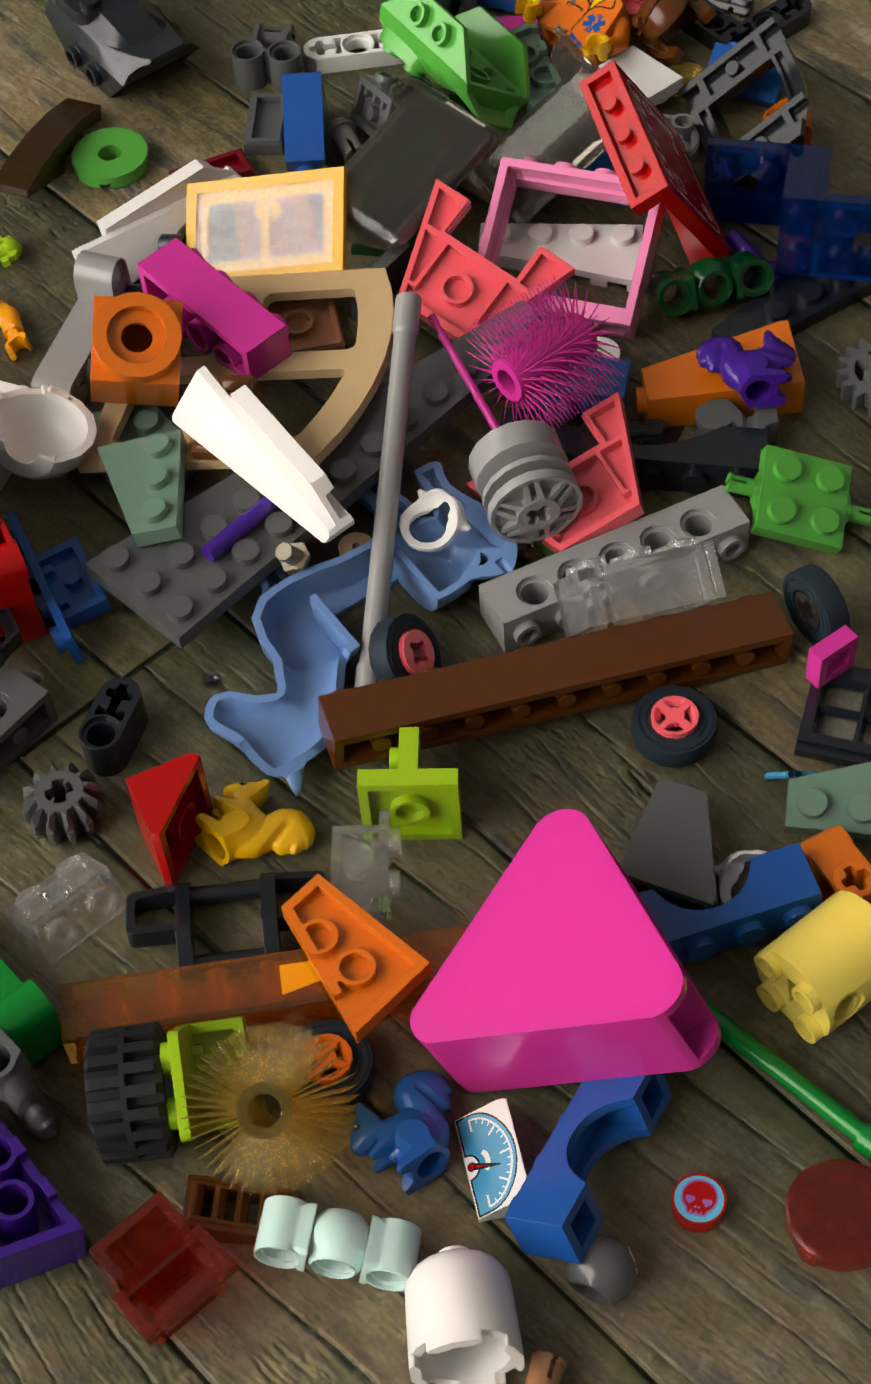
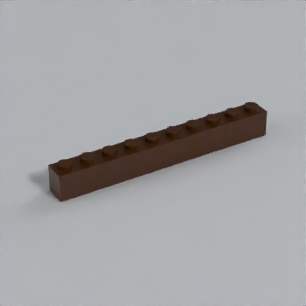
[318,592,794,771]

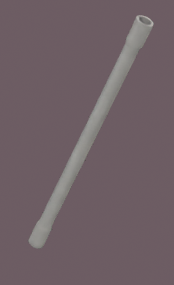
[354,292,422,688]

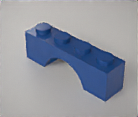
[639,842,822,963]
[504,1074,673,1264]

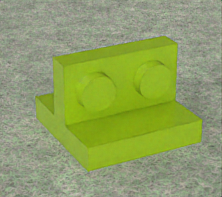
[357,727,463,840]

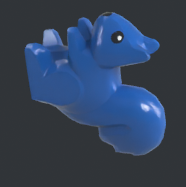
[349,1070,453,1195]

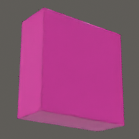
[805,625,858,689]

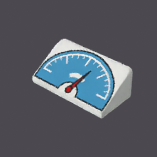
[454,1098,527,1223]

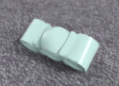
[253,1195,422,1292]

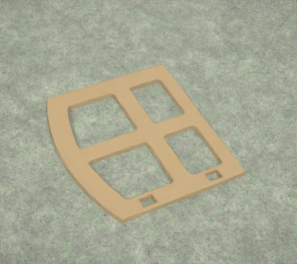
[77,268,395,473]

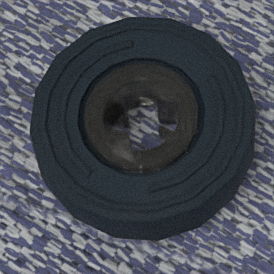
[783,564,850,645]

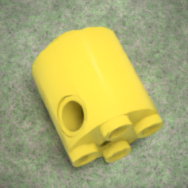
[754,890,871,1044]

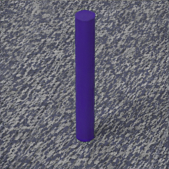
[201,496,279,562]

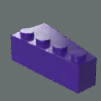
[0,1118,87,1289]

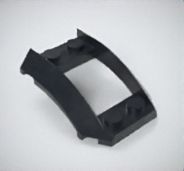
[679,17,809,187]

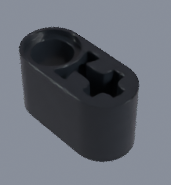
[79,677,148,777]

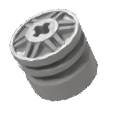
[468,419,583,543]

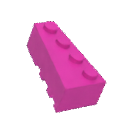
[137,238,291,379]

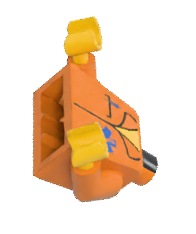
[514,0,632,69]

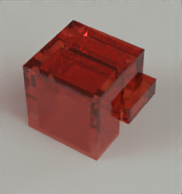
[88,1191,238,1347]

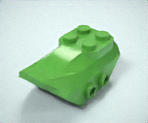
[379,0,531,132]

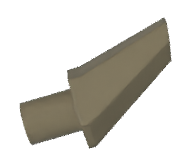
[275,542,311,576]

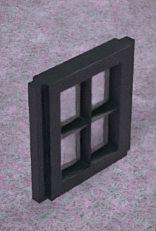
[794,666,871,766]

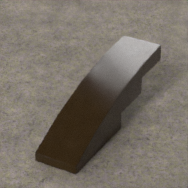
[0,98,101,198]

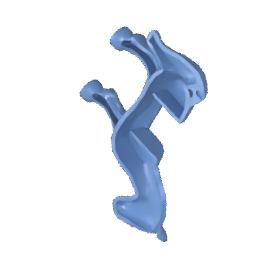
[204,461,518,796]

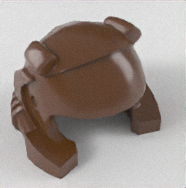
[632,0,716,67]

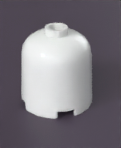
[405,1245,525,1384]

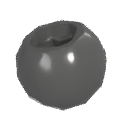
[565,1233,638,1306]

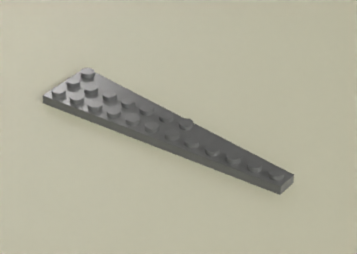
[84,300,553,649]

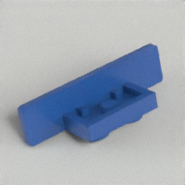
[6,511,112,664]

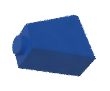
[282,72,328,172]

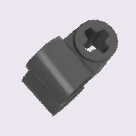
[230,23,304,92]

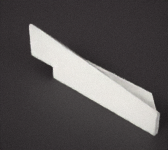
[72,159,242,284]
[172,366,355,543]

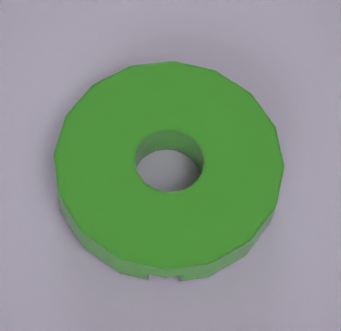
[72,127,150,189]

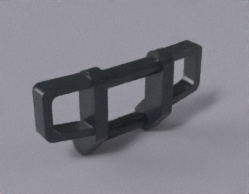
[126,871,326,983]

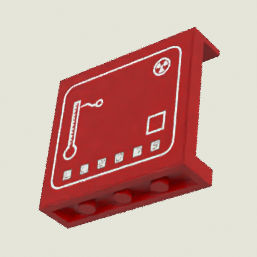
[578,60,731,265]

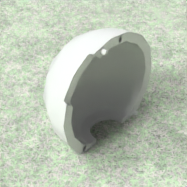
[0,385,97,480]

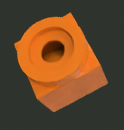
[90,292,183,407]

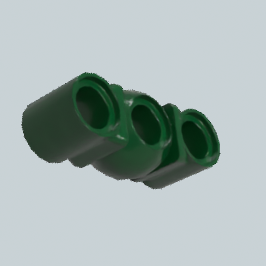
[646,251,774,316]

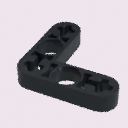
[680,0,812,51]

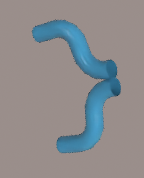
[764,771,819,780]

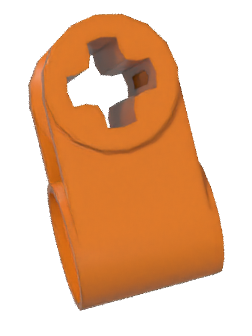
[799,825,871,904]

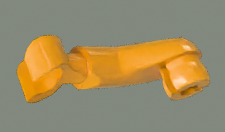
[0,300,33,361]

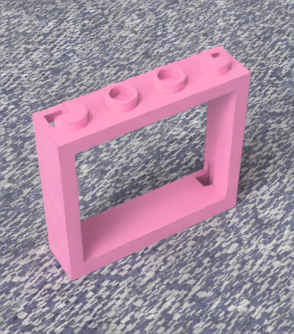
[478,156,666,340]

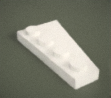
[478,223,643,292]

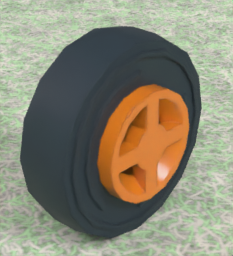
[280,1019,376,1115]

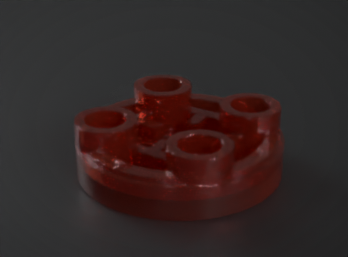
[785,1159,871,1272]

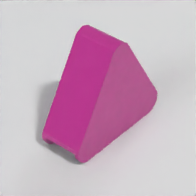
[410,809,721,1093]

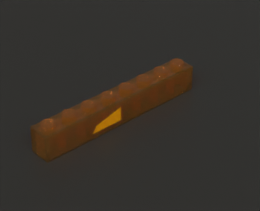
[59,924,469,1064]

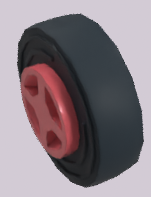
[368,613,441,681]
[631,685,718,768]

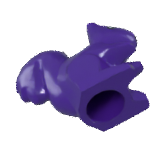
[696,330,796,408]

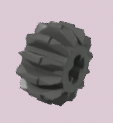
[21,762,105,847]

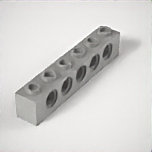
[478,485,750,652]

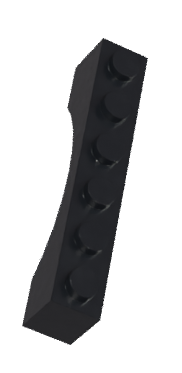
[500,407,768,498]

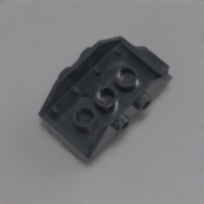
[45,0,200,98]

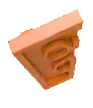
[281,874,431,1043]

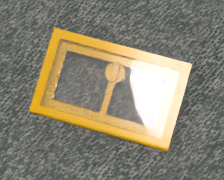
[186,166,347,277]

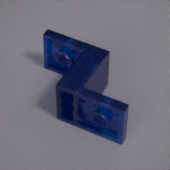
[704,137,871,282]

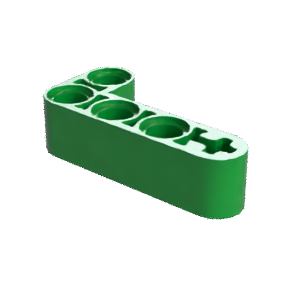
[0,958,67,1068]

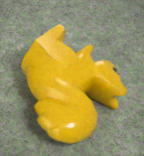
[195,779,316,867]

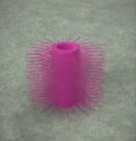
[465,275,626,431]

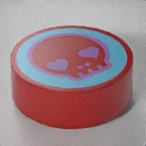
[671,1173,727,1233]

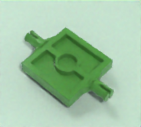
[724,444,871,555]

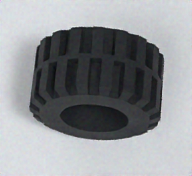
[84,1022,180,1166]

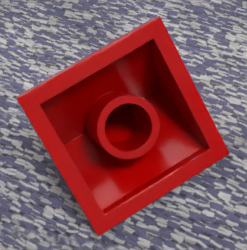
[125,752,213,886]

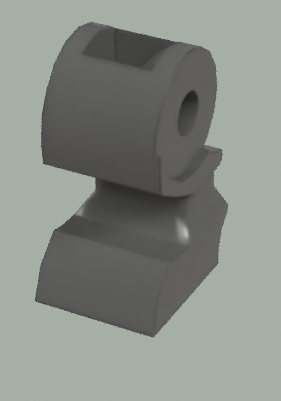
[694,399,779,446]

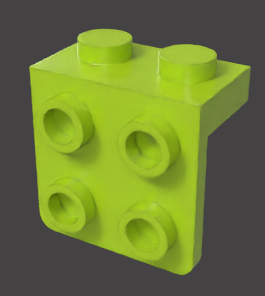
[160,1015,259,1142]

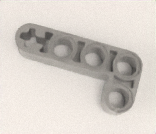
[30,250,131,403]

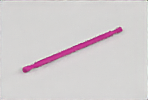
[427,313,500,430]

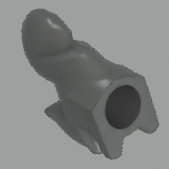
[0,1029,60,1140]

